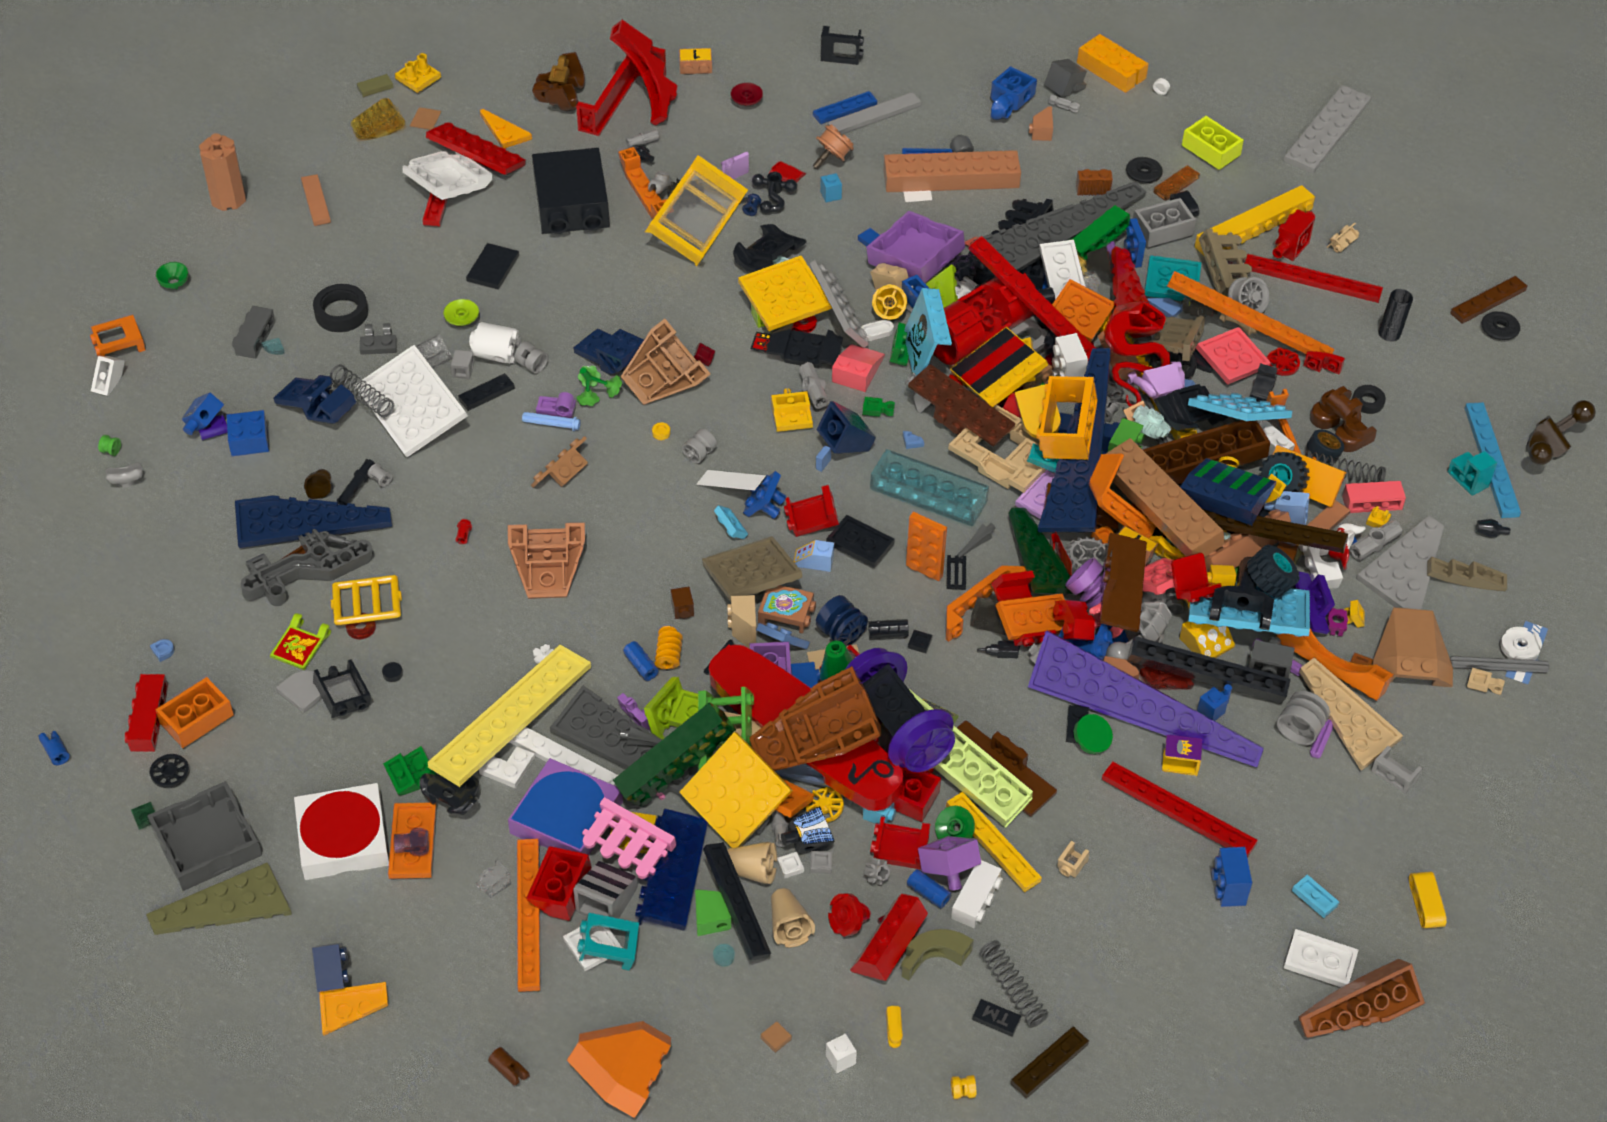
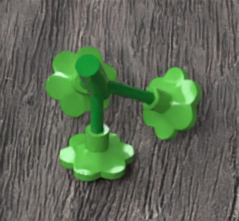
[577,365,622,406]

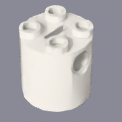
[469,322,521,364]

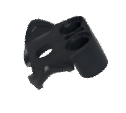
[420,773,480,815]

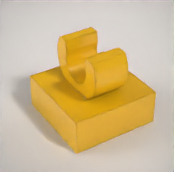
[1366,506,1391,528]
[1344,600,1365,628]

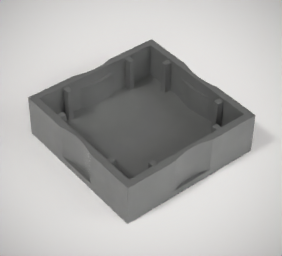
[147,781,262,891]

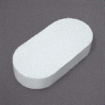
[861,320,894,341]

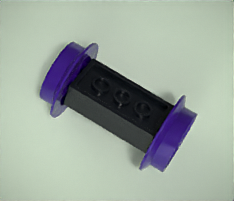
[845,648,955,772]

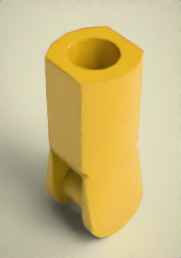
[886,1006,903,1048]

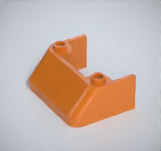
[1089,453,1156,538]

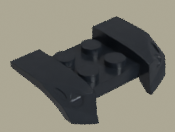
[733,224,807,272]
[766,324,843,368]
[1154,384,1229,432]

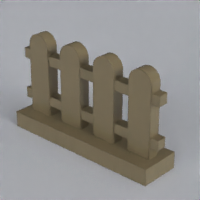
[1199,229,1252,296]
[1149,314,1205,361]

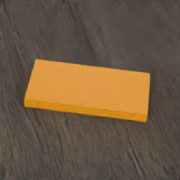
[1273,445,1346,507]

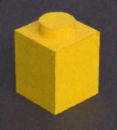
[1207,565,1236,587]

